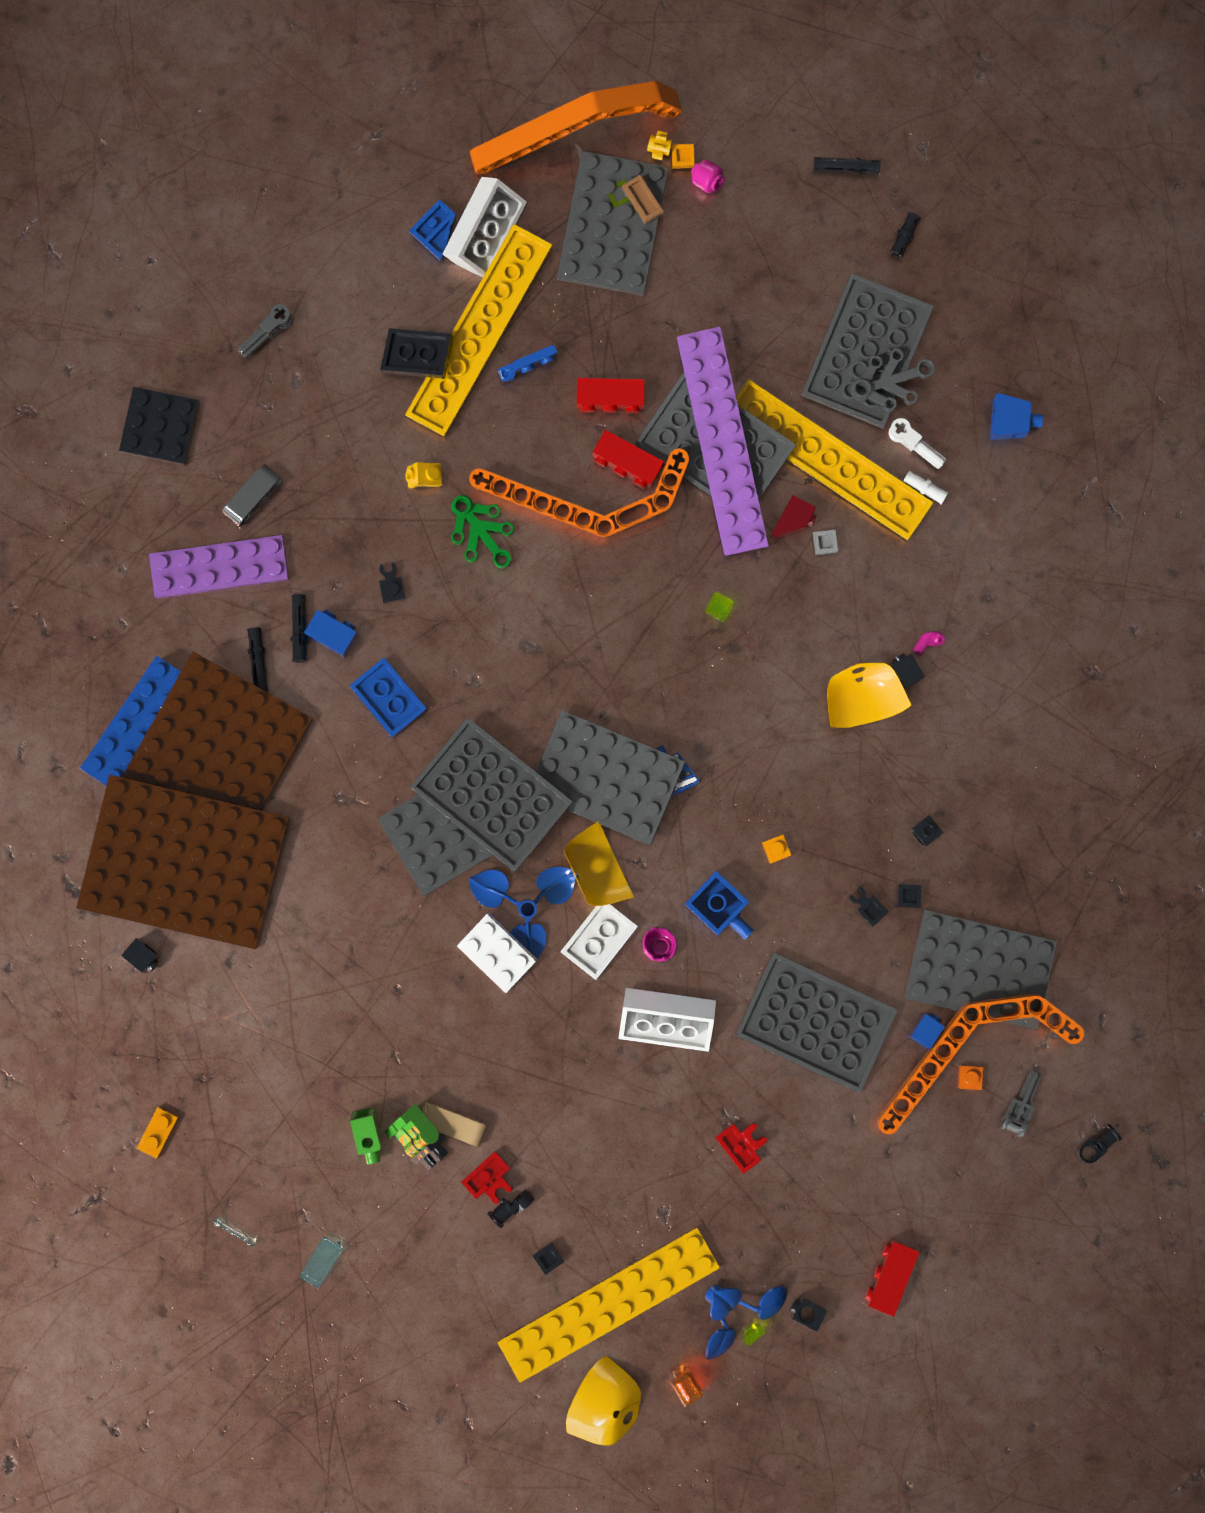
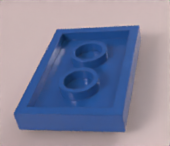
[349,657,427,738]

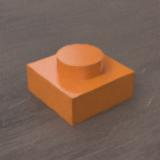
[958,1065,983,1090]

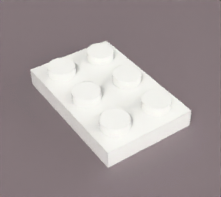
[561,904,638,980]
[457,913,538,993]

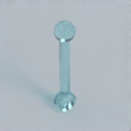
[212,1218,256,1247]

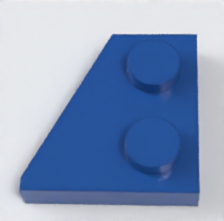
[409,199,456,261]

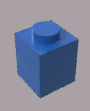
[908,1013,945,1049]

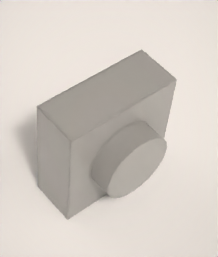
[813,530,838,556]

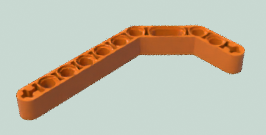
[469,81,683,174]
[469,448,689,538]
[877,994,1084,1134]

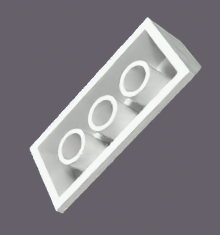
[443,177,527,277]
[619,988,716,1052]

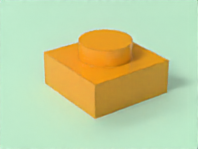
[671,144,695,169]
[762,835,791,864]

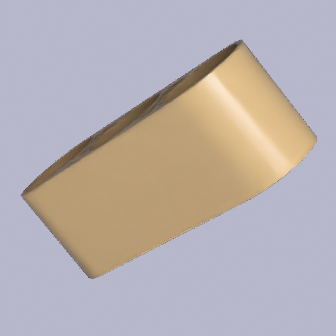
[422,1102,488,1147]

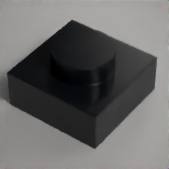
[897,884,921,908]
[532,1242,564,1275]

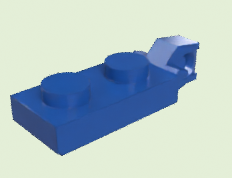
[498,345,557,383]

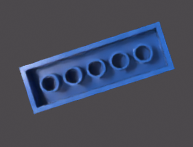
[80,655,181,786]

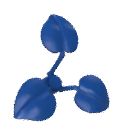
[469,867,577,959]
[705,1285,788,1360]

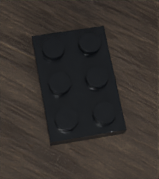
[380,328,454,379]

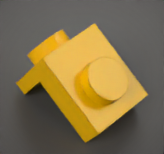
[406,462,442,489]

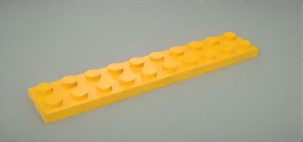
[405,224,552,437]
[736,379,933,541]
[497,1227,720,1383]

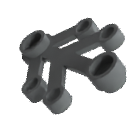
[850,349,935,412]

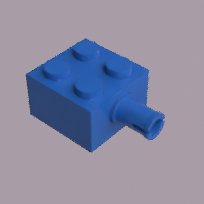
[684,871,754,940]

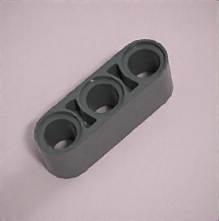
[223,464,282,527]

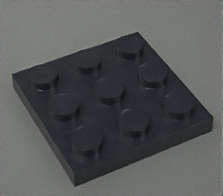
[119,387,200,466]

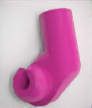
[912,631,945,656]

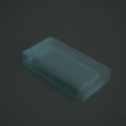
[299,1237,343,1289]

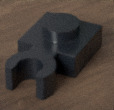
[379,562,406,604]
[848,886,889,927]

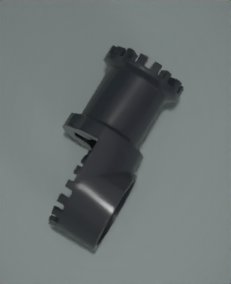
[1077,1124,1122,1164]
[487,1189,535,1228]

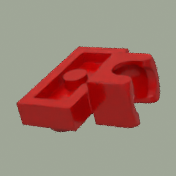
[715,1122,768,1174]
[461,1151,513,1204]

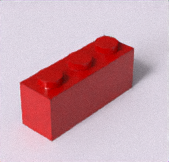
[577,378,644,414]
[592,430,664,489]
[864,1239,919,1317]

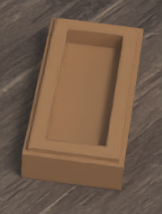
[622,174,664,224]

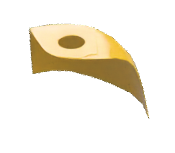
[827,663,911,728]
[565,821,634,906]
[566,1356,641,1445]

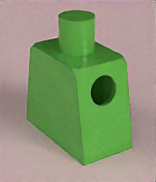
[350,1107,382,1164]

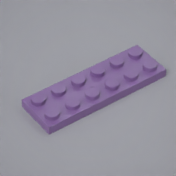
[149,535,289,599]

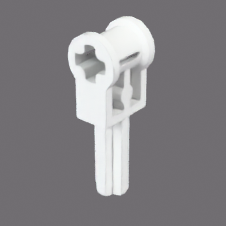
[889,418,946,469]

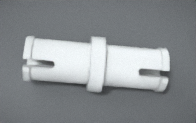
[903,471,949,505]

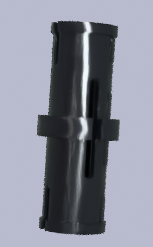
[890,212,921,258]

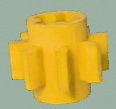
[647,131,672,160]

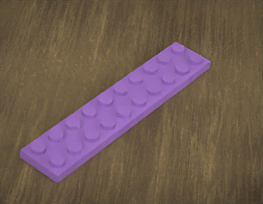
[677,327,769,556]

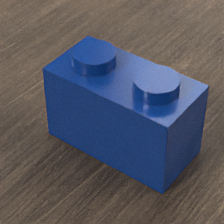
[304,609,358,657]

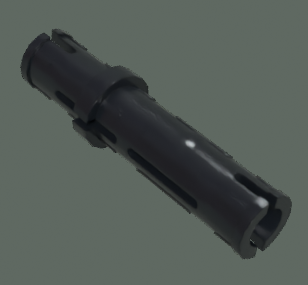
[813,157,881,175]
[290,594,308,663]
[247,627,269,693]

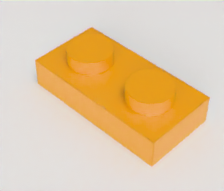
[137,1107,179,1159]

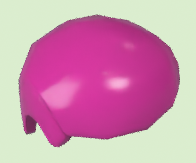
[642,927,677,962]

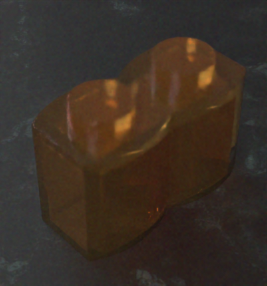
[669,1365,703,1407]

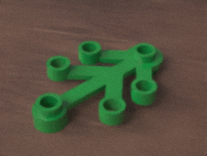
[451,495,514,569]

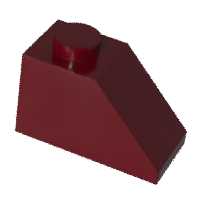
[770,495,817,540]

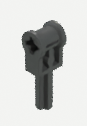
[238,304,292,358]
[1000,1070,1042,1138]

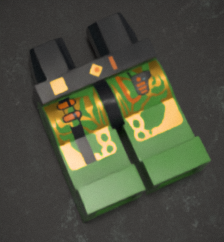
[384,1104,449,1170]

